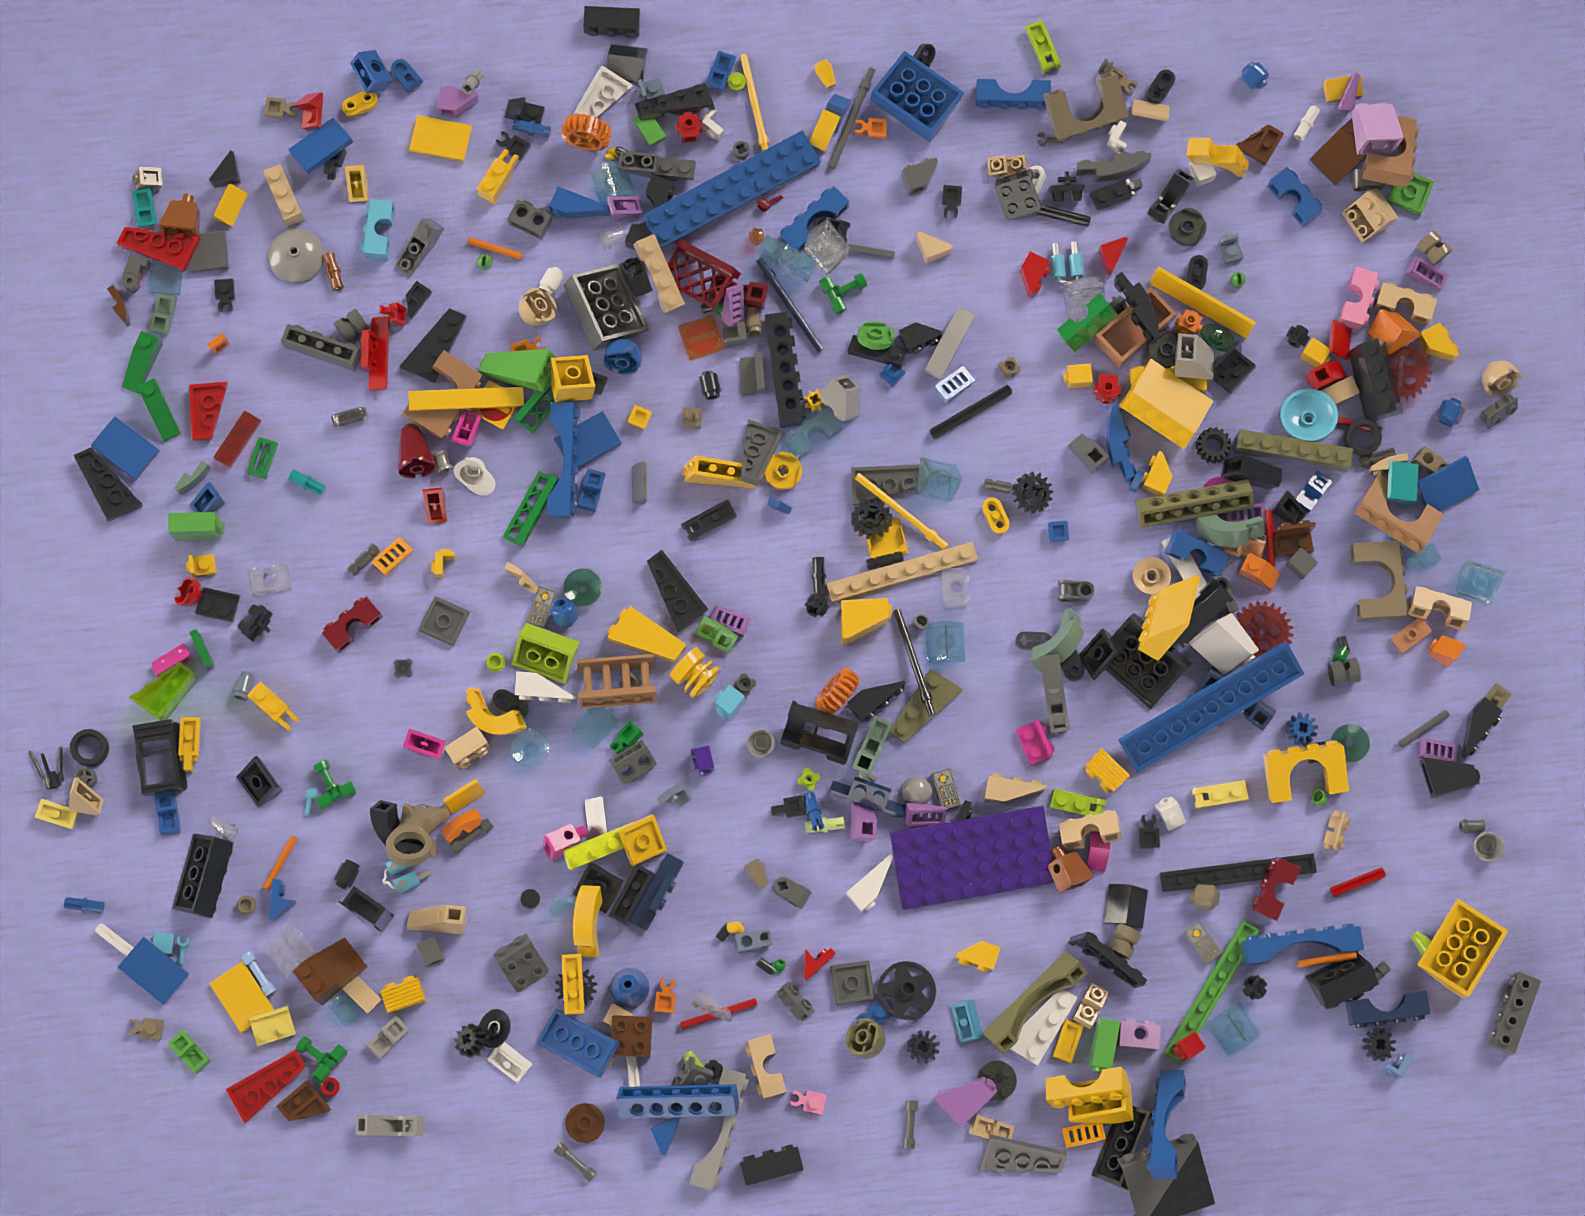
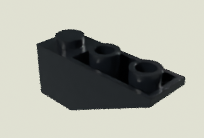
[846,681,906,723]
[1462,696,1503,758]

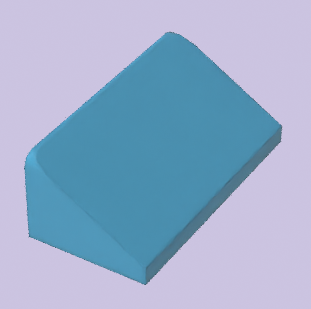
[951,1000,983,1044]

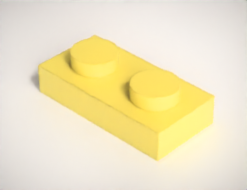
[35,799,79,830]

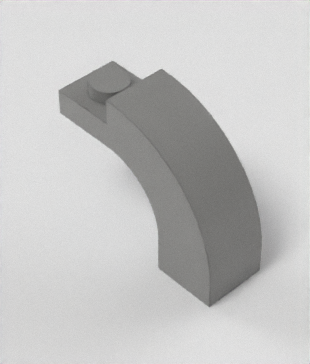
[355,1115,424,1136]

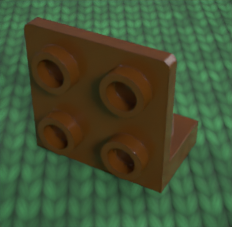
[1274,520,1316,557]
[611,1015,653,1058]

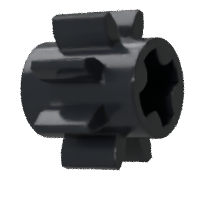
[1286,325,1311,348]
[804,593,830,618]
[1242,975,1268,1000]

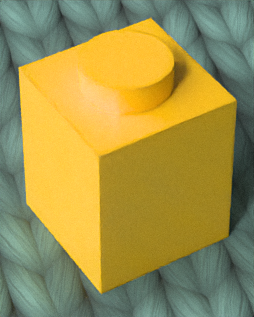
[1299,337,1331,368]
[1064,363,1093,389]

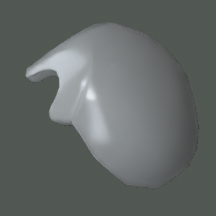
[747,728,776,758]
[901,777,932,804]
[1473,832,1505,862]

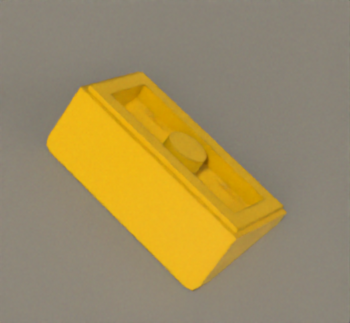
[1323,74,1363,102]
[213,183,248,227]
[443,779,485,814]

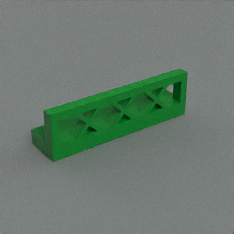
[514,373,555,434]
[503,471,559,548]

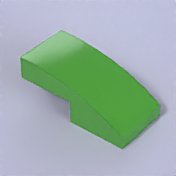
[632,116,666,147]
[695,616,738,653]
[168,1030,211,1075]

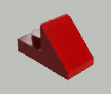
[294,92,323,130]
[804,948,836,981]

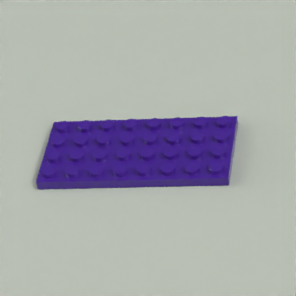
[889,806,1055,910]

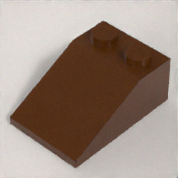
[1310,118,1367,186]
[292,937,368,1005]

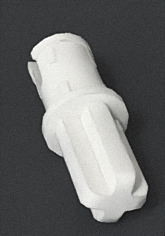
[1293,106,1320,141]

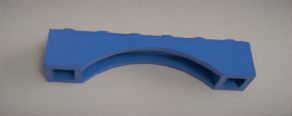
[547,402,580,518]
[1242,923,1364,965]
[1147,1070,1186,1179]

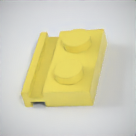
[249,1006,296,1046]

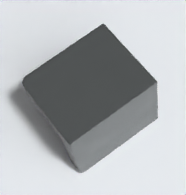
[722,321,747,348]
[1285,548,1318,580]
[416,937,445,967]

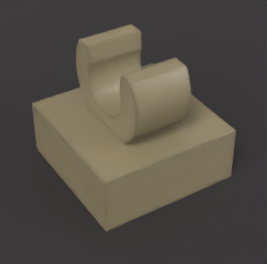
[682,407,702,428]
[1485,682,1512,709]

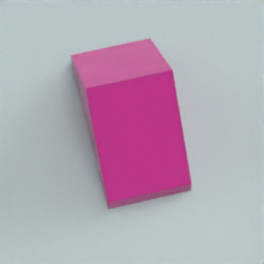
[451,409,482,447]
[403,728,446,759]
[1086,831,1110,872]

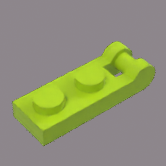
[1025,20,1061,74]
[1049,788,1107,816]

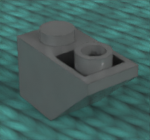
[901,157,938,195]
[1068,434,1109,474]

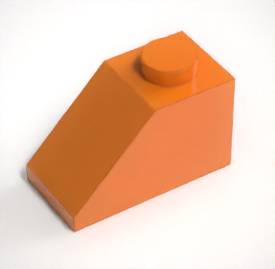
[1238,552,1281,591]
[1428,635,1466,667]

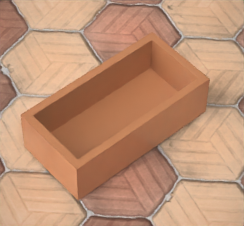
[1093,287,1176,368]

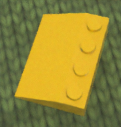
[1119,359,1213,449]
[1138,575,1200,661]
[1417,899,1508,999]

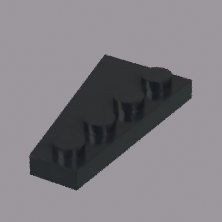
[647,550,708,633]

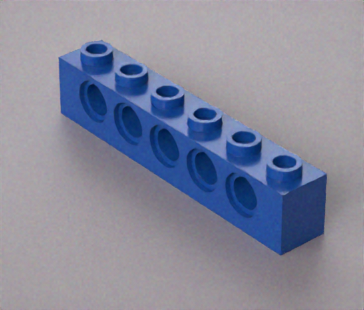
[616,1084,739,1119]

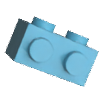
[715,684,745,720]

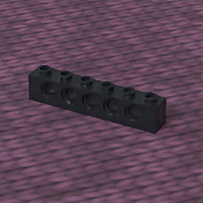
[765,312,806,428]

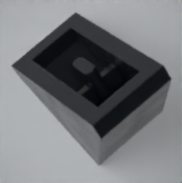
[209,150,241,188]
[1273,491,1307,525]

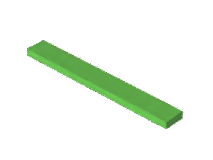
[1163,919,1260,1064]

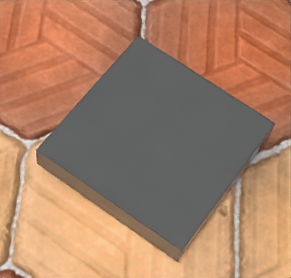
[190,231,229,273]
[419,596,470,647]
[830,960,875,1005]

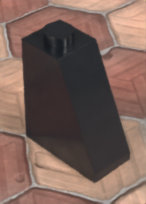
[1221,455,1283,489]
[1419,758,1480,798]

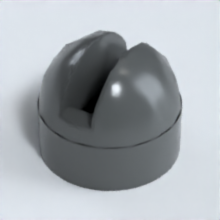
[913,614,929,631]

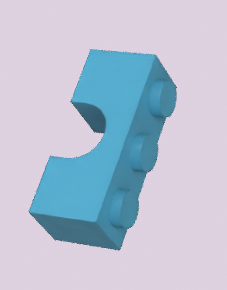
[361,199,395,261]

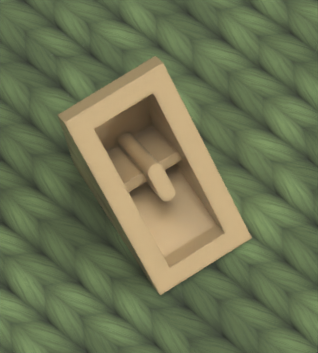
[916,231,953,263]
[69,777,104,815]

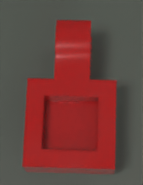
[379,302,406,326]

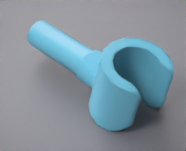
[304,789,318,816]
[177,935,191,964]

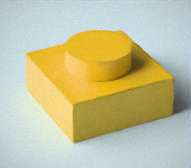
[627,405,652,430]

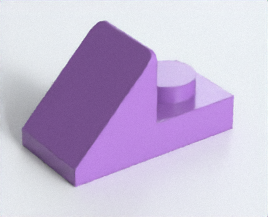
[607,196,643,222]

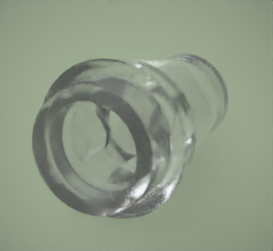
[599,227,627,249]
[209,815,238,841]

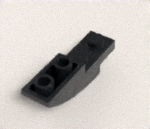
[1114,271,1159,344]

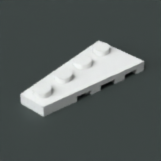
[1010,990,1077,1066]

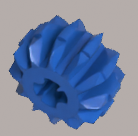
[1285,712,1318,745]

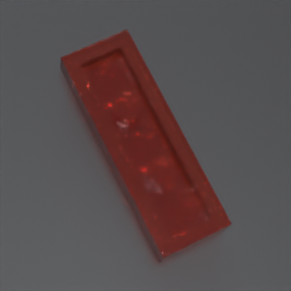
[213,410,262,469]

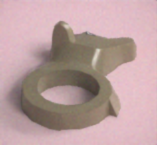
[386,803,450,867]

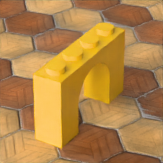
[1263,741,1349,803]

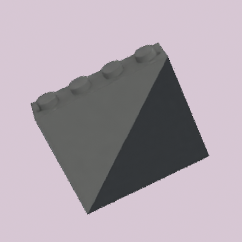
[1117,1133,1215,1216]

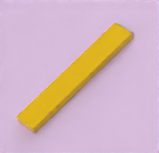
[1149,266,1256,339]
[408,387,524,411]

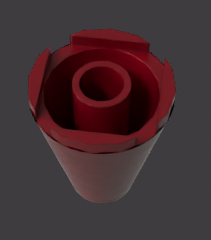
[398,423,436,479]

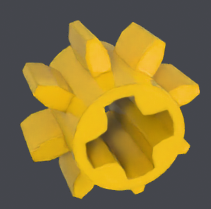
[803,389,826,413]

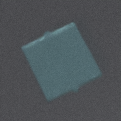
[148,261,183,295]

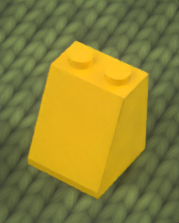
[840,598,892,646]

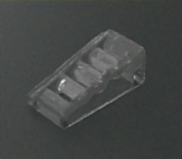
[691,989,732,1022]

